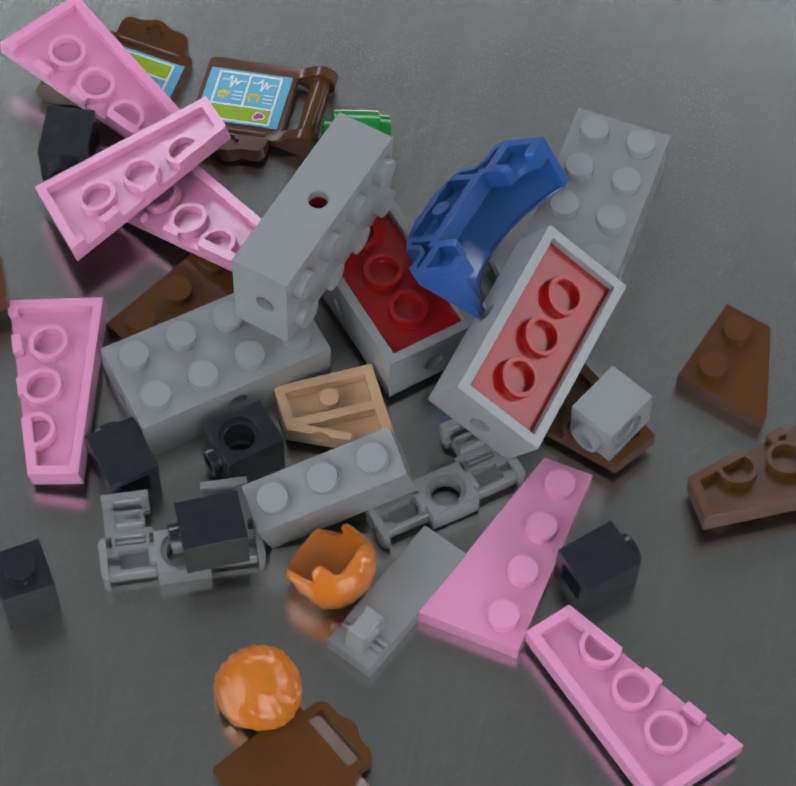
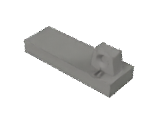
[327,525,467,678]

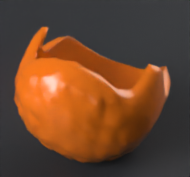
[285,523,377,609]
[213,644,303,731]

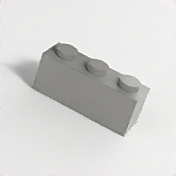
[241,427,417,549]

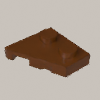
[676,304,771,431]

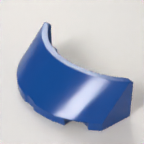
[406,136,569,319]

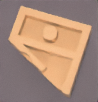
[274,364,395,448]

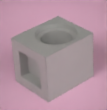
[570,366,653,461]

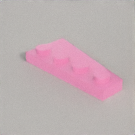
[0,0,180,138]
[35,96,231,262]
[127,165,261,271]
[8,297,108,485]
[418,457,593,659]
[524,605,744,786]

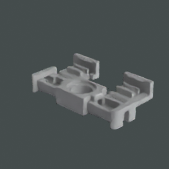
[366,419,525,549]
[98,476,266,592]

